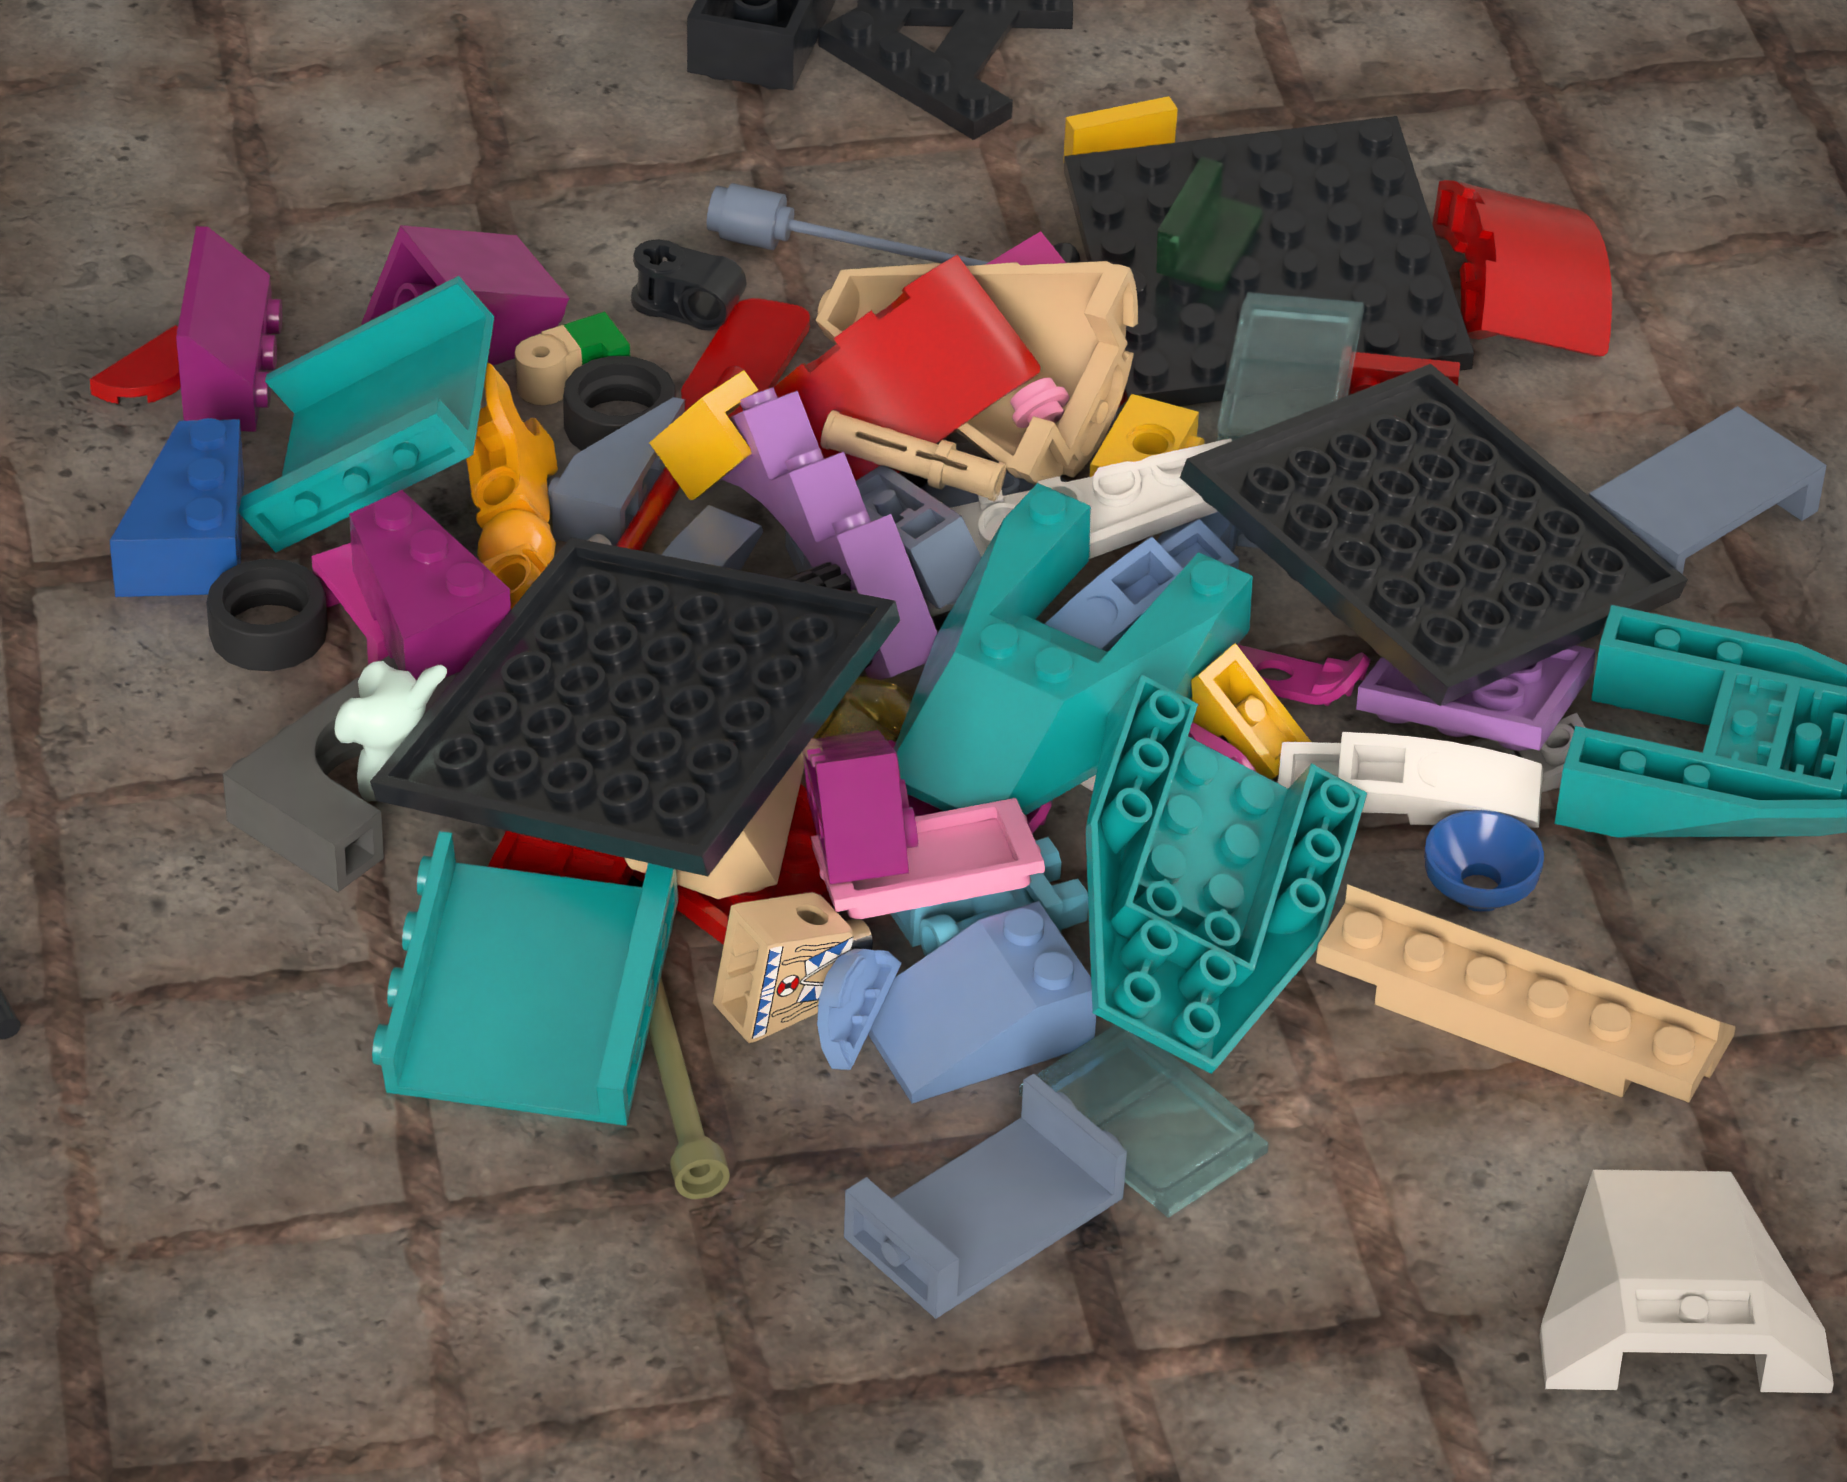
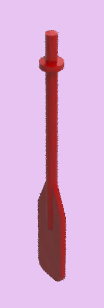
[616,298,810,551]

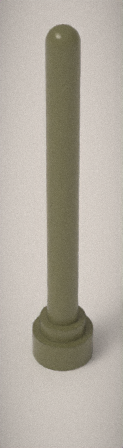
[648,977,730,1199]

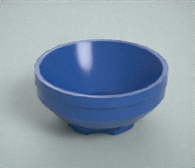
[1424,810,1544,912]

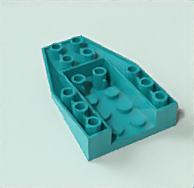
[1086,674,1367,1074]

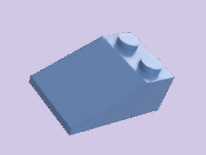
[868,901,1096,1104]

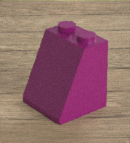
[361,225,570,365]

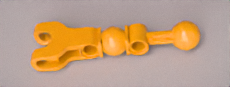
[466,363,558,609]

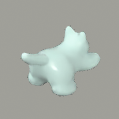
[334,661,447,802]

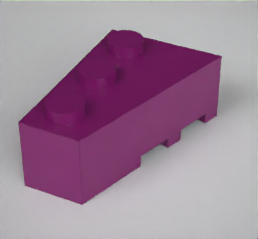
[349,490,511,680]
[802,730,918,884]

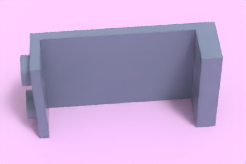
[1589,406,1827,575]
[844,1073,1127,1319]

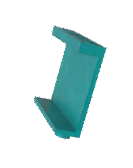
[238,276,494,553]
[372,831,678,1126]

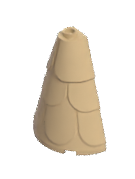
[816,261,1138,485]

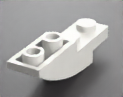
[1278,732,1543,828]

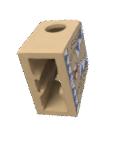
[713,892,873,1043]

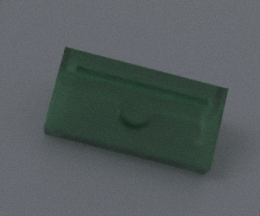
[1156,157,1262,291]

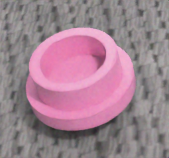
[1010,378,1069,428]

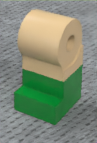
[515,311,630,405]

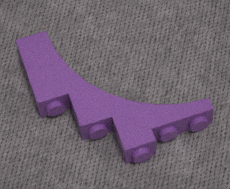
[720,387,938,683]

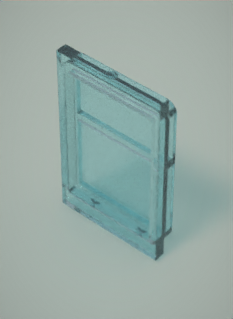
[1217,292,1364,441]
[1019,1025,1269,1218]

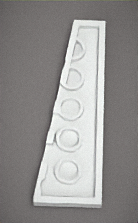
[924,438,1232,617]

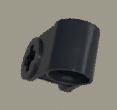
[631,239,747,331]

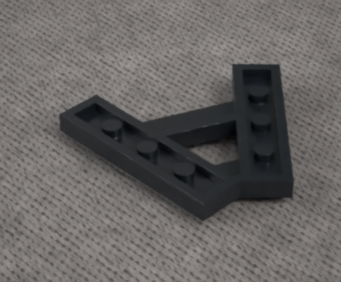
[818,0,1073,140]

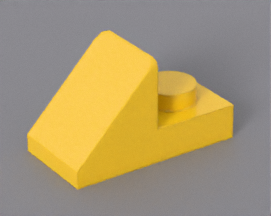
[1191,643,1311,779]

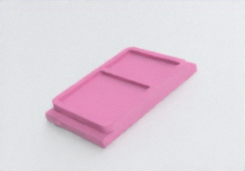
[811,798,1045,919]

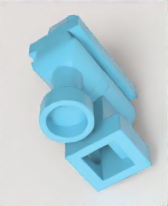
[890,837,1089,956]

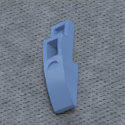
[1045,519,1239,652]

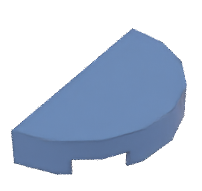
[817,949,901,1070]

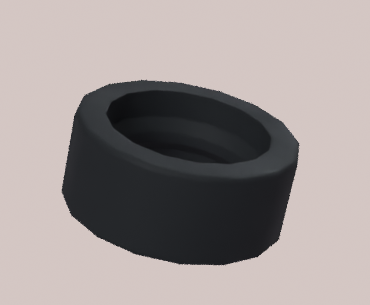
[563,356,676,451]
[206,559,328,671]

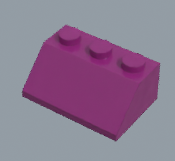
[176,226,283,432]

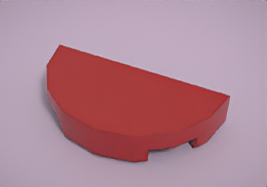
[90,325,181,404]

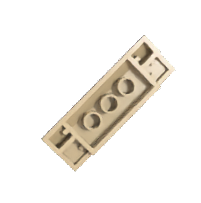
[1316,884,1735,1103]

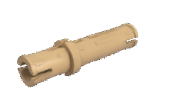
[821,410,1007,502]

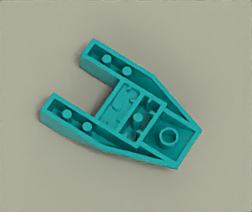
[894,483,1253,815]
[1555,605,1847,838]

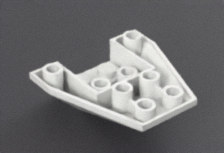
[1539,1170,1834,1393]

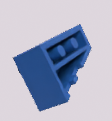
[110,418,244,597]

